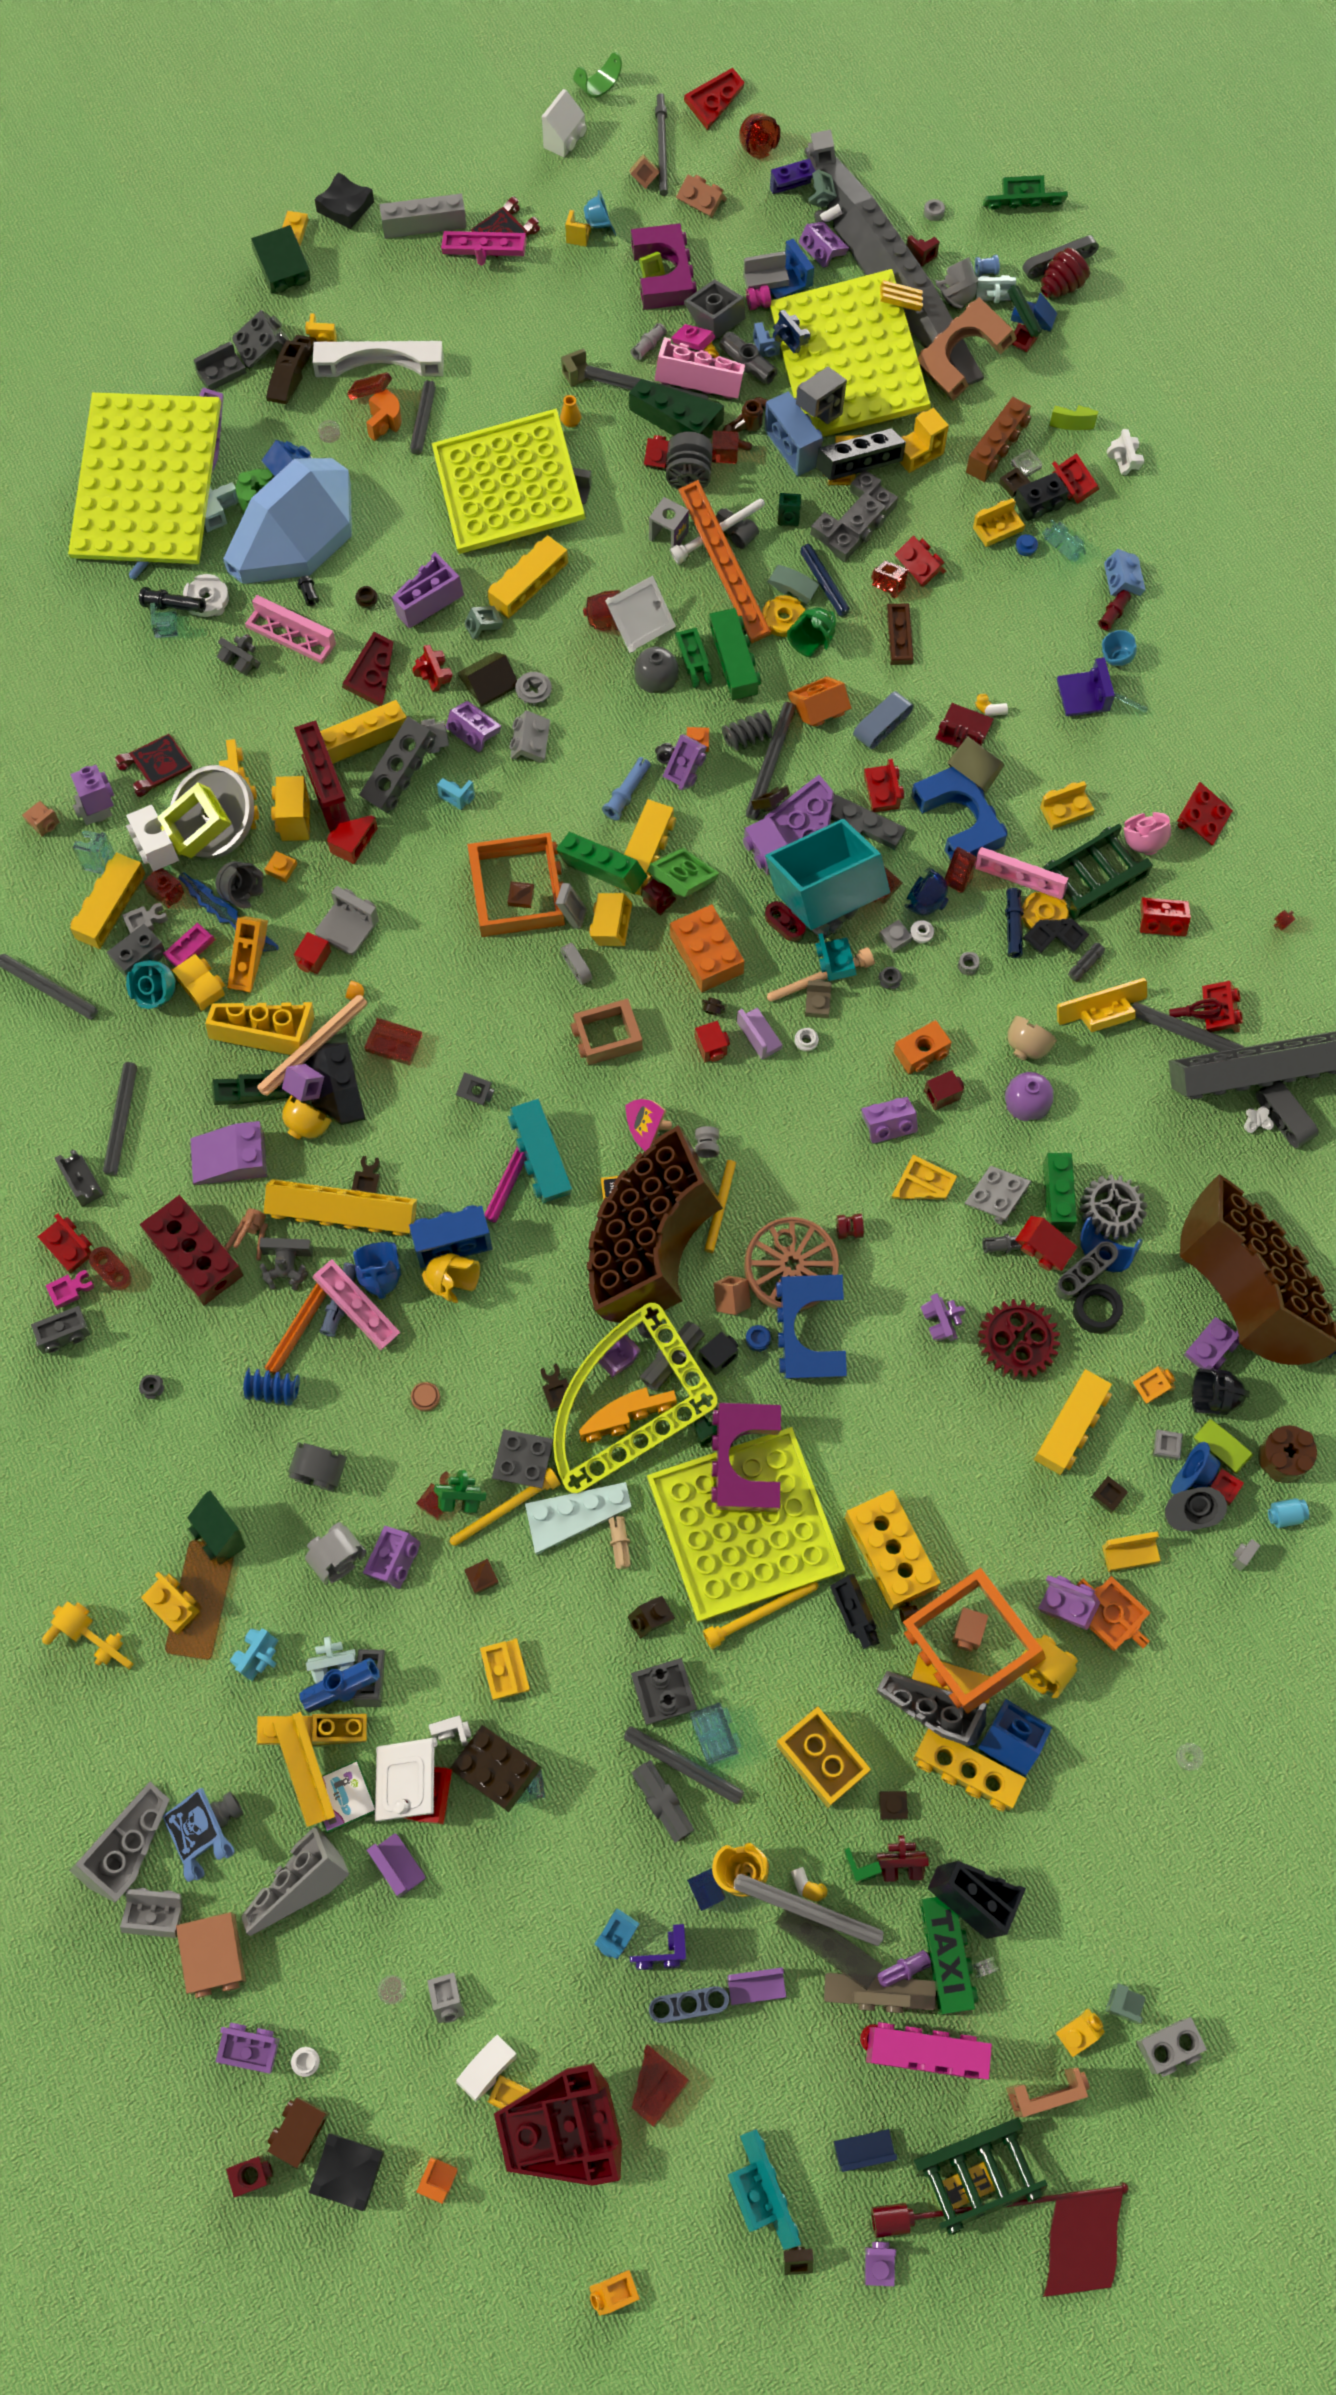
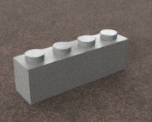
[379,193,467,239]

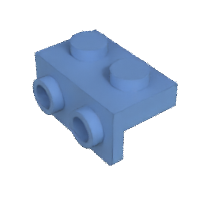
[1104,549,1145,597]

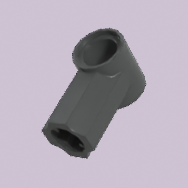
[716,508,759,549]

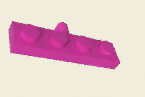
[441,231,527,266]

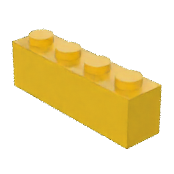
[488,535,568,619]
[320,700,407,764]
[615,799,676,896]
[70,852,146,949]
[1034,1369,1112,1475]

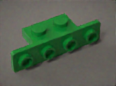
[983,175,1068,209]

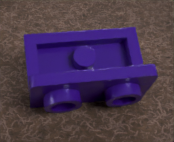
[770,159,815,194]

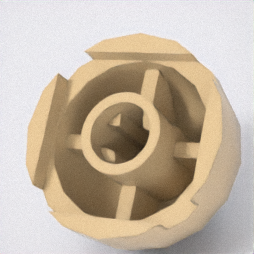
[1007,1016,1057,1061]

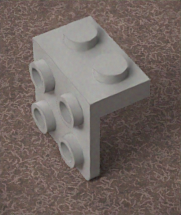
[315,886,379,955]

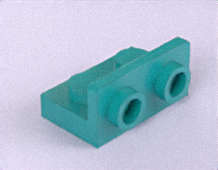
[815,933,857,981]

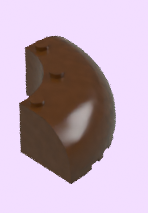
[587,1125,723,1323]
[1180,1174,1336,1365]

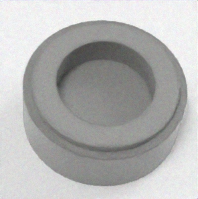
[924,199,945,221]

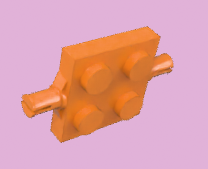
[1076,1576,1150,1651]

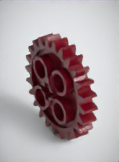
[978,1299,1060,1380]

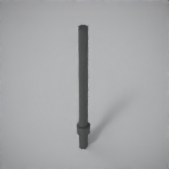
[655,93,668,196]

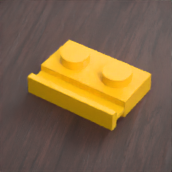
[480,1638,530,1701]

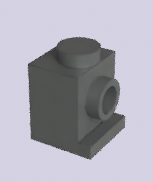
[456,1072,495,1106]

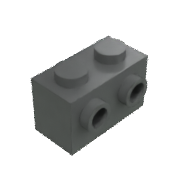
[107,924,165,978]

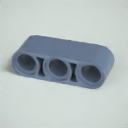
[853,691,914,749]
[649,1986,729,2023]

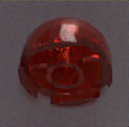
[739,112,781,159]

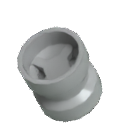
[695,1126,719,1158]

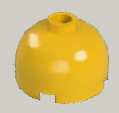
[282,1095,332,1140]

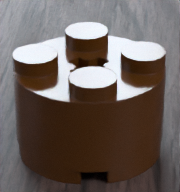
[1258,1425,1317,1483]

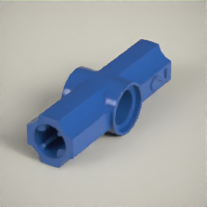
[299,1658,380,1713]

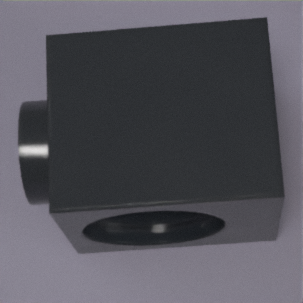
[699,1331,739,1376]

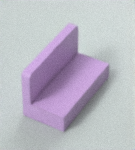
[737,1008,783,1060]

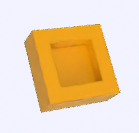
[264,851,297,883]

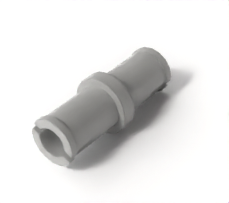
[631,323,667,360]

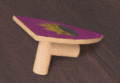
[625,1099,672,1151]

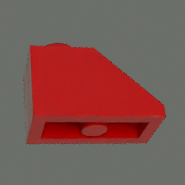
[327,815,378,864]

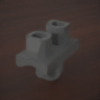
[217,634,261,676]

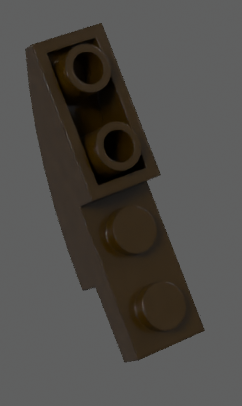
[266,335,317,404]

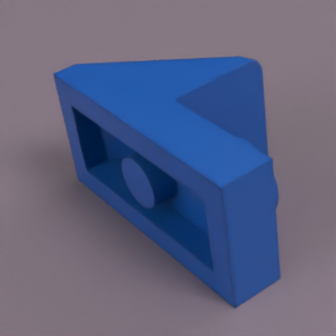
[1011,293,1057,332]

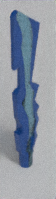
[178,872,279,951]

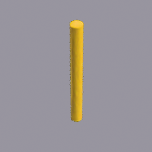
[704,1160,736,1253]

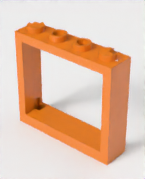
[467,832,565,937]
[903,1567,1046,1714]

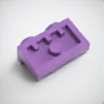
[799,222,849,267]
[446,701,501,752]
[1184,1317,1240,1370]
[363,1526,421,1589]
[1038,1575,1101,1630]

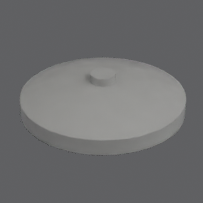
[170,765,254,859]

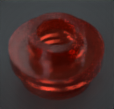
[1273,909,1296,931]

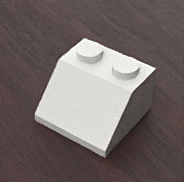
[542,89,587,158]

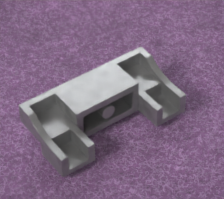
[810,471,898,562]

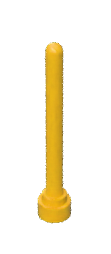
[450,1467,561,1546]
[702,1582,818,1649]

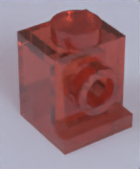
[871,560,908,598]

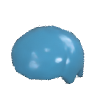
[1102,630,1137,666]

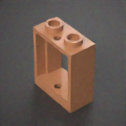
[570,998,643,1065]

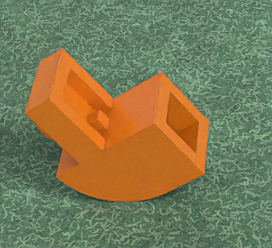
[366,387,402,441]

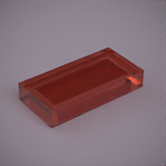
[347,372,392,400]

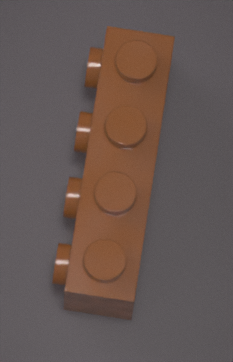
[966,396,1031,482]

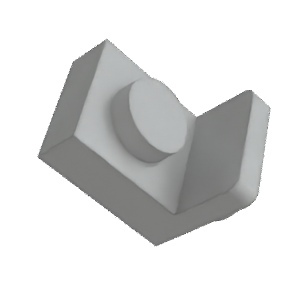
[427,1973,465,2023]

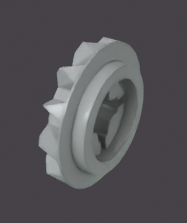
[515,672,552,706]

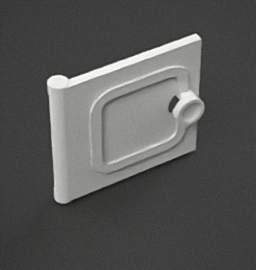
[605,576,676,653]
[375,1737,437,1822]

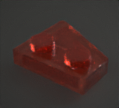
[632,2044,690,2128]

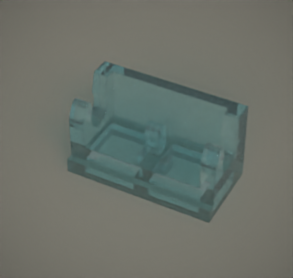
[73,831,115,875]

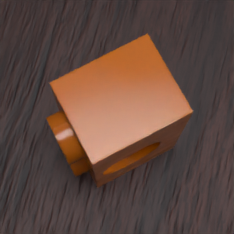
[893,1020,952,1074]

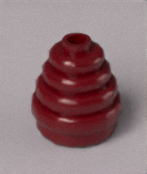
[1040,248,1090,299]

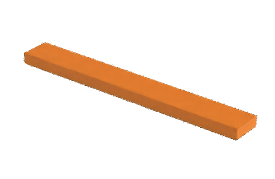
[678,480,771,644]

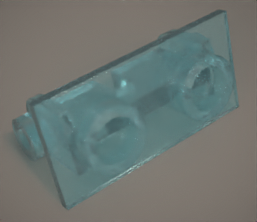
[1042,519,1086,562]

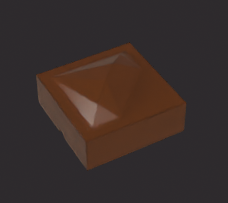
[507,881,535,909]
[464,1559,499,1595]

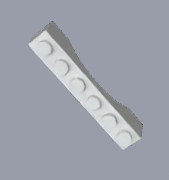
[313,341,444,377]

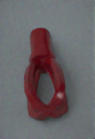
[1169,998,1221,1019]

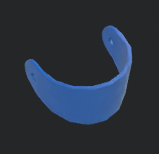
[1080,1217,1143,1272]

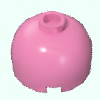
[1123,812,1171,855]

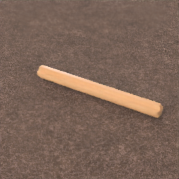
[257,995,368,1096]

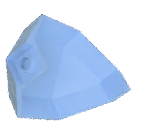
[223,458,352,584]

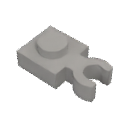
[122,903,168,934]

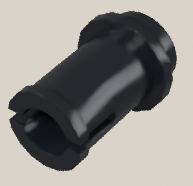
[297,576,319,606]

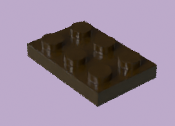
[449,1725,542,1813]

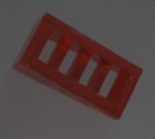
[944,847,978,893]

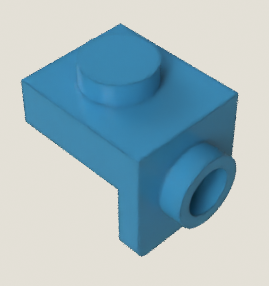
[595,1908,640,1959]

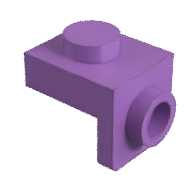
[599,1335,640,1378]

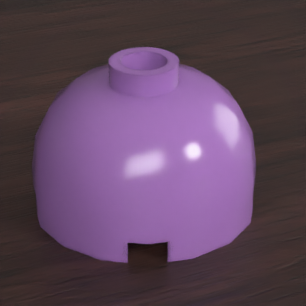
[1005,1072,1053,1121]

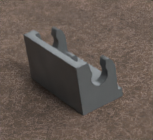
[54,1150,104,1207]

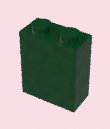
[251,225,310,294]

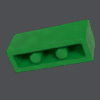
[1043,1153,1077,1232]

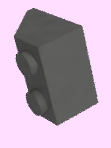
[684,279,746,340]

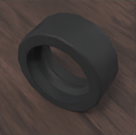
[1073,1283,1123,1334]

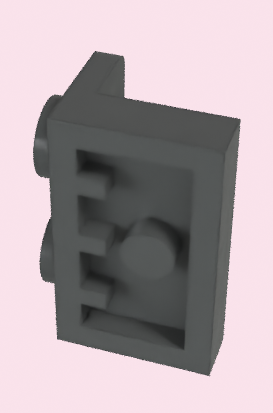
[194,342,247,390]

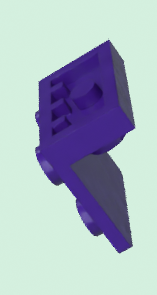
[1057,657,1115,717]
[630,1924,686,1970]

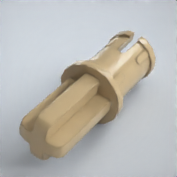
[608,1516,631,1569]

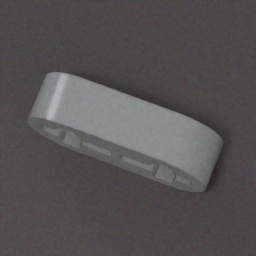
[560,943,593,985]

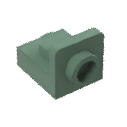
[808,169,837,208]
[465,606,503,639]

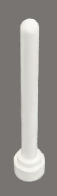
[669,499,765,565]

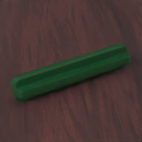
[1008,285,1042,338]

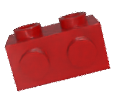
[1015,1216,1077,1271]

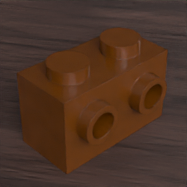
[267,2097,330,2168]

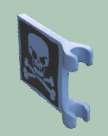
[163,1788,234,1882]

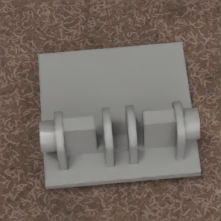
[965,1166,1031,1225]

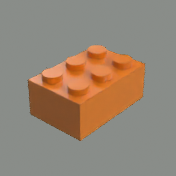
[670,904,745,993]

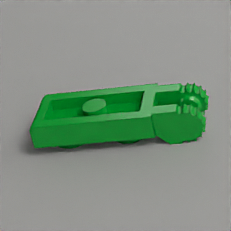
[675,628,713,688]

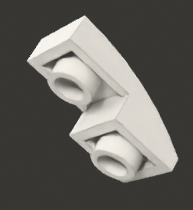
[456,2035,517,2102]

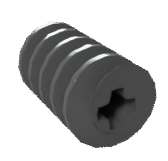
[722,710,772,752]

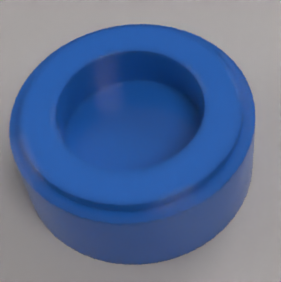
[745,1325,771,1352]

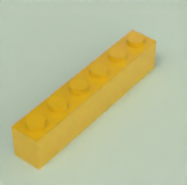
[264,1179,417,1236]

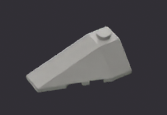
[69,1782,170,1902]
[241,1826,349,1936]

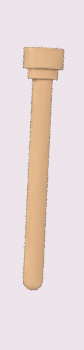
[767,947,875,1002]

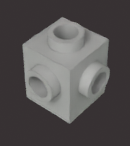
[421,719,449,753]

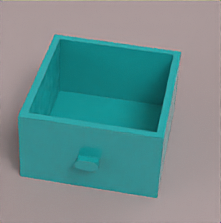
[765,818,890,930]

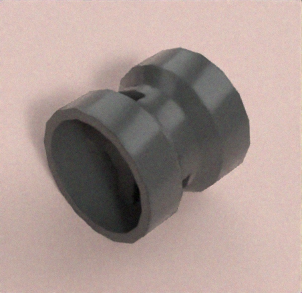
[210,1791,244,1828]

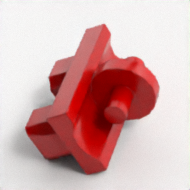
[412,645,453,692]

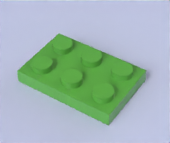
[647,848,720,897]

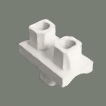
[1107,429,1144,475]

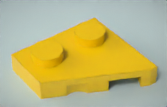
[892,1155,957,1200]

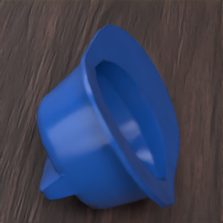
[1171,1442,1220,1494]

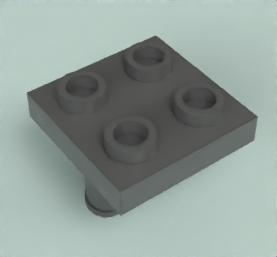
[631,1658,697,1726]

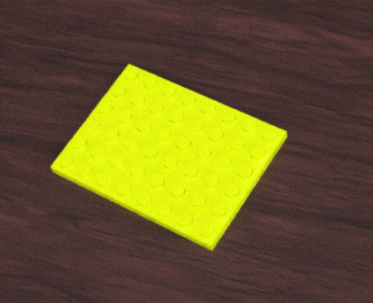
[770,269,931,437]
[68,392,221,564]

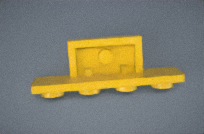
[1057,978,1147,1032]

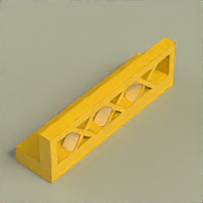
[273,1712,335,1827]

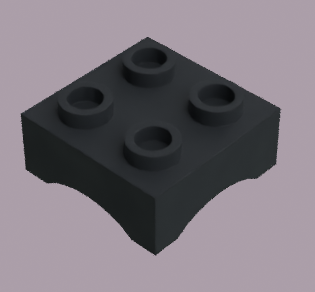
[314,172,374,229]
[309,2133,384,2211]

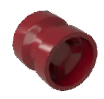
[836,1213,864,1239]

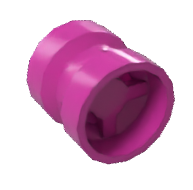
[746,285,771,311]

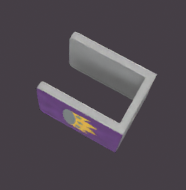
[649,497,689,548]

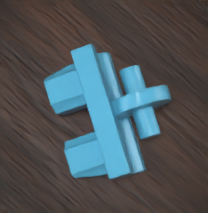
[230,1628,279,1681]

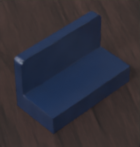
[833,2129,898,2172]

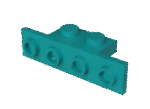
[727,2129,801,2250]

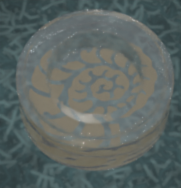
[318,420,340,443]
[378,1975,406,2005]

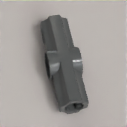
[719,331,778,385]
[640,1321,705,1392]
[631,1760,694,1843]

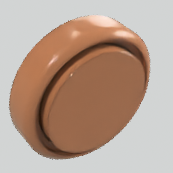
[411,1382,440,1412]

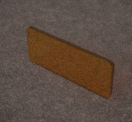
[165,1540,235,1660]

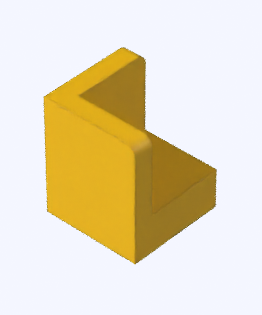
[565,210,591,247]

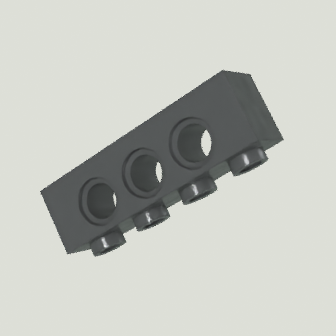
[359,716,437,814]

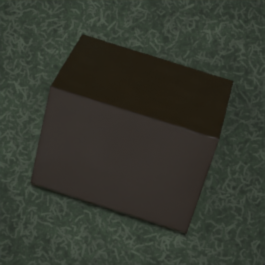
[457,652,517,707]

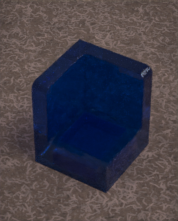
[687,1868,726,1911]

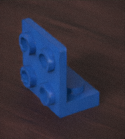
[769,239,814,299]

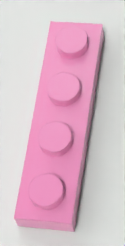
[975,847,1069,900]
[312,1259,400,1351]

